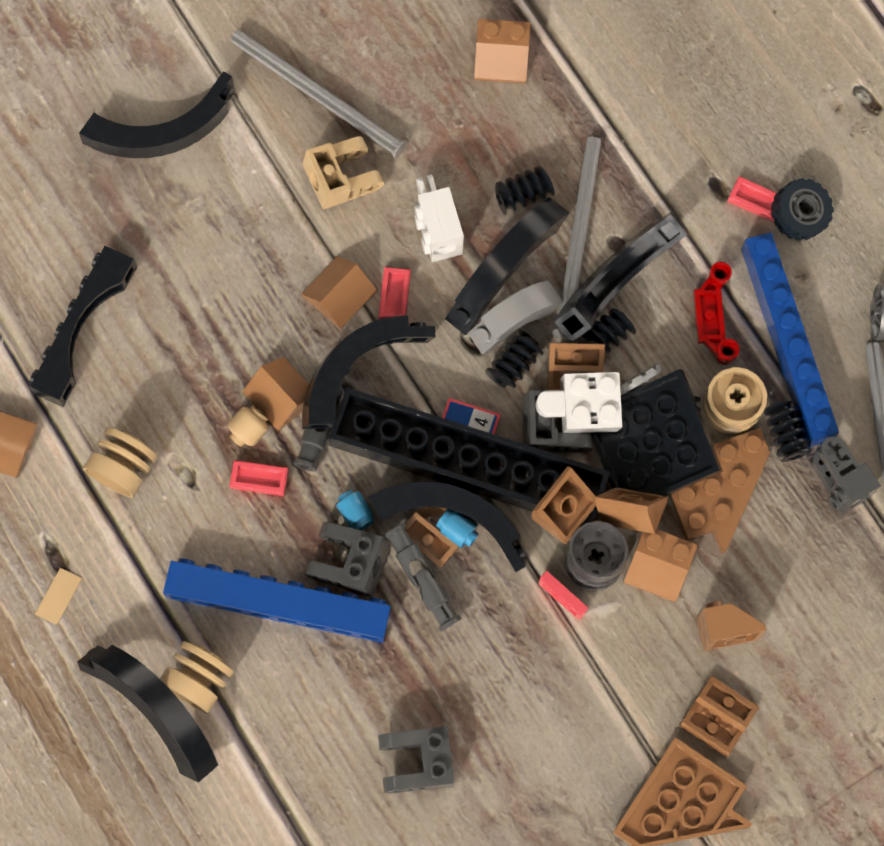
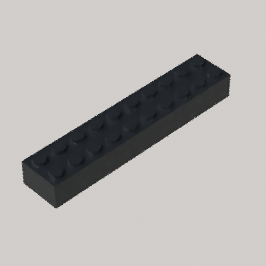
[329,387,610,527]

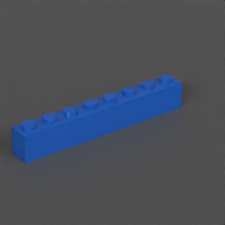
[741,232,839,448]
[163,558,391,643]

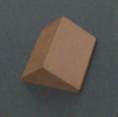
[301,256,377,329]
[242,357,309,432]
[531,467,596,544]
[595,488,668,534]

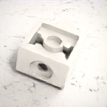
[414,174,464,262]
[535,372,622,433]

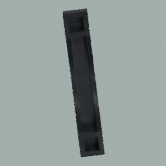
[29,246,137,407]

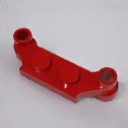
[693,262,740,365]

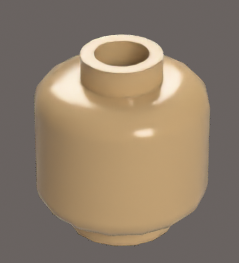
[228,405,269,447]

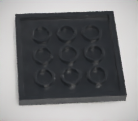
[590,369,723,496]

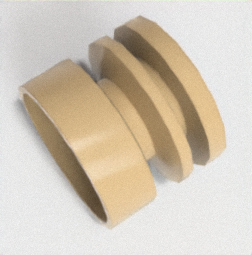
[83,427,157,498]
[160,641,234,714]

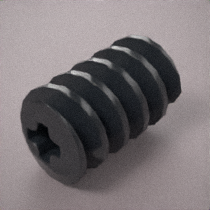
[495,166,555,215]
[575,308,636,353]
[485,329,544,388]
[764,401,812,462]

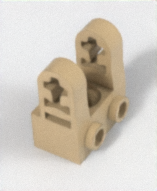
[302,136,384,210]

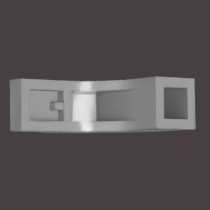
[468,281,563,355]

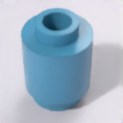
[336,490,374,531]
[436,509,479,548]

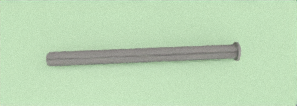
[231,30,407,159]
[552,136,601,339]
[865,342,884,485]

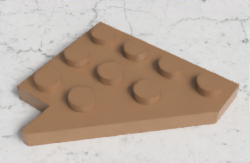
[669,428,770,554]
[612,737,753,846]

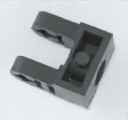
[522,390,592,453]
[811,437,881,515]
[305,522,390,598]
[378,726,454,794]

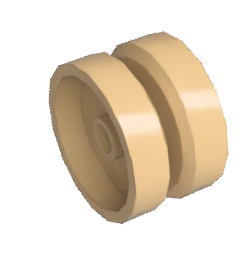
[702,367,767,435]

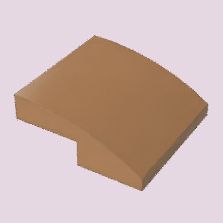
[547,343,605,390]
[0,411,38,478]
[405,507,463,568]
[679,676,759,758]

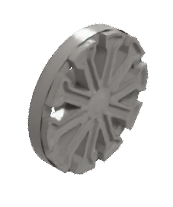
[620,364,663,395]

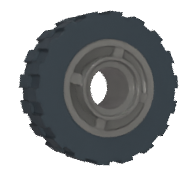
[771,178,834,241]

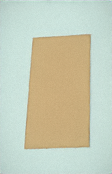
[35,568,82,625]

